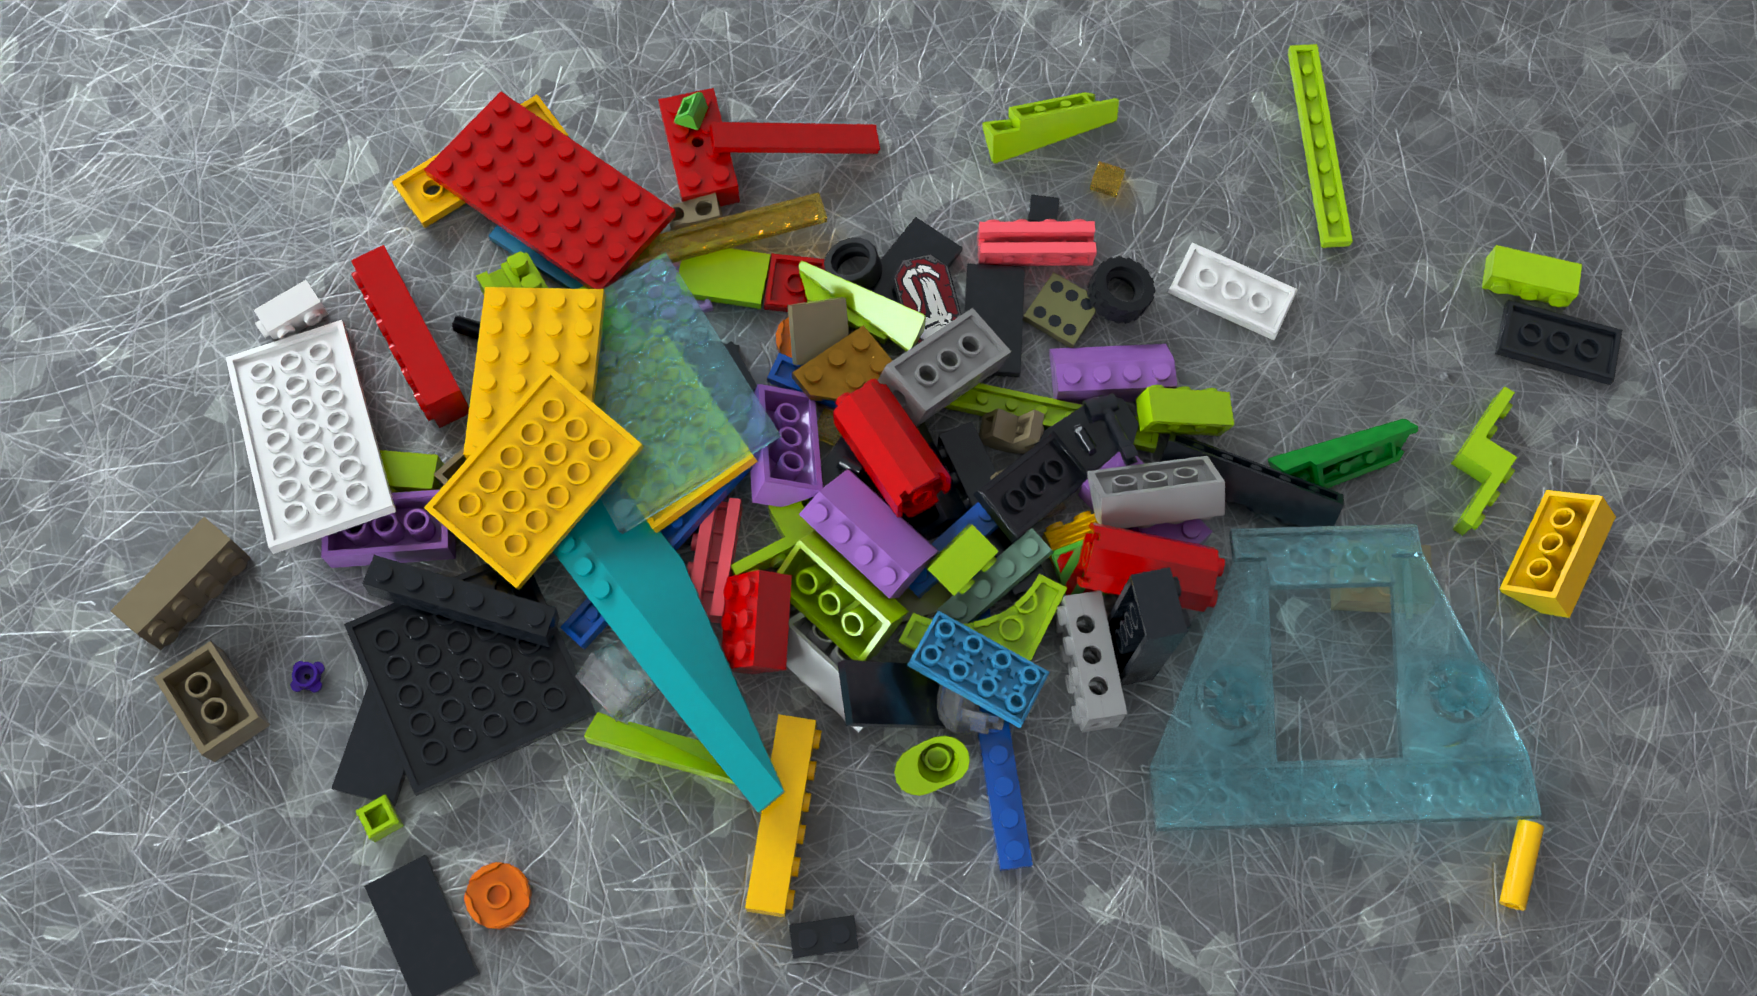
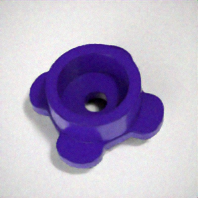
[290,661,325,693]

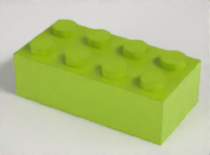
[777,530,909,661]

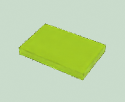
[674,242,771,309]

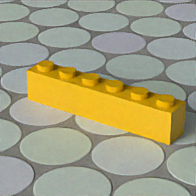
[745,714,822,917]

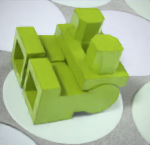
[476,251,548,295]

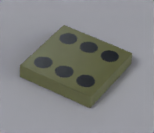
[1023,272,1097,348]

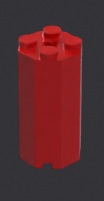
[833,378,951,518]
[1077,522,1225,612]

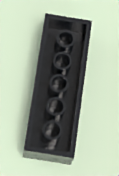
[1107,567,1190,686]

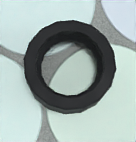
[824,237,882,289]

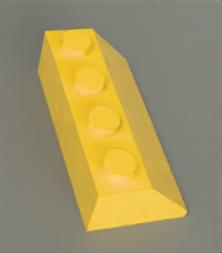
[1499,490,1616,618]

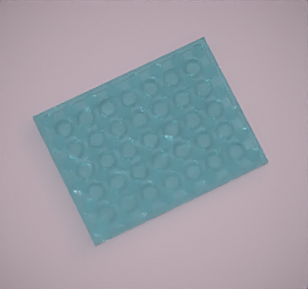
[594,252,781,534]

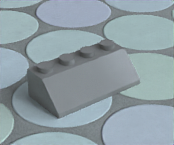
[1087,456,1225,529]
[786,612,881,733]

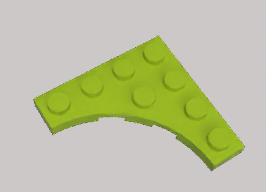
[898,573,1067,661]

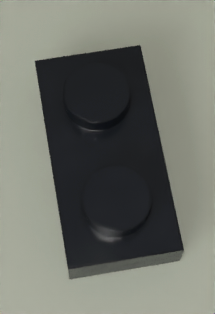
[789,915,859,959]

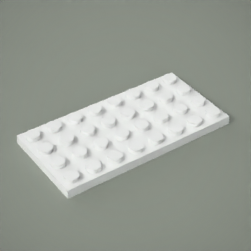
[226,320,396,554]

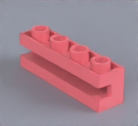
[977,219,1097,266]
[687,497,743,623]

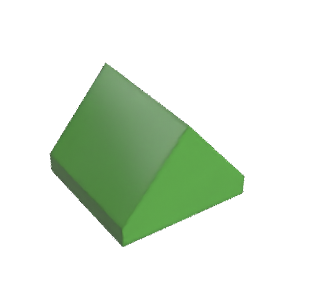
[674,92,708,131]

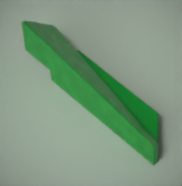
[1268,419,1418,488]

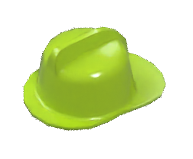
[894,735,970,796]

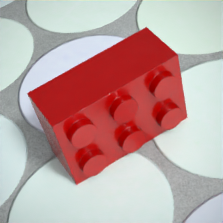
[721,570,792,675]

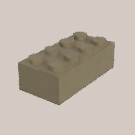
[110,517,251,650]

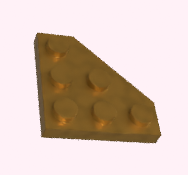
[792,326,893,401]

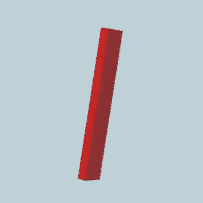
[709,122,880,154]

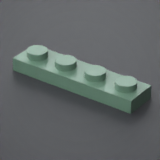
[938,528,1054,624]

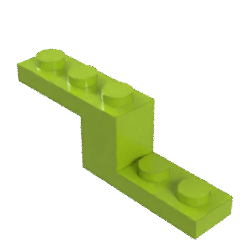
[1451,386,1517,536]
[730,499,815,576]

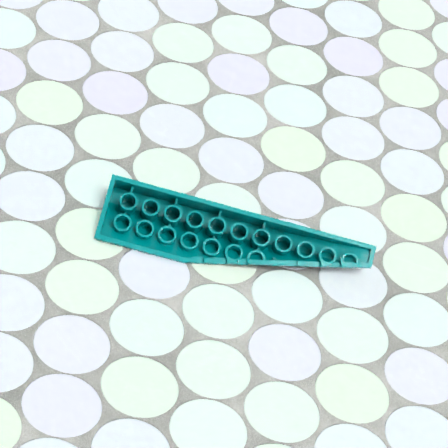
[553,478,785,813]

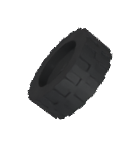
[1087,256,1155,324]

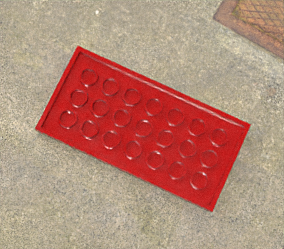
[424,91,676,293]

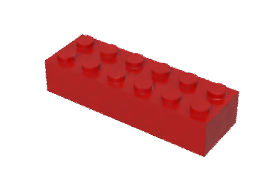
[351,245,469,428]

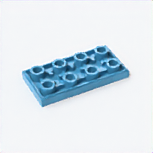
[907,611,1050,728]

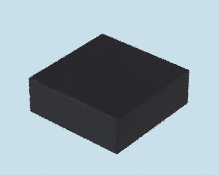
[1028,194,1060,222]

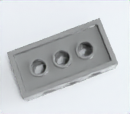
[878,308,1011,427]
[1053,591,1127,733]

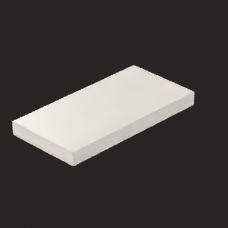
[1168,242,1298,340]

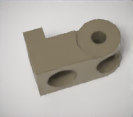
[669,193,725,236]

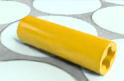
[1499,820,1544,911]

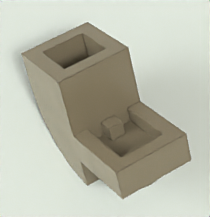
[979,408,1045,454]

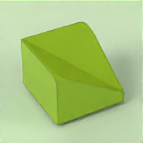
[355,794,404,842]

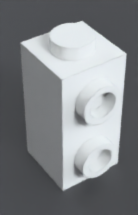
[254,280,328,341]

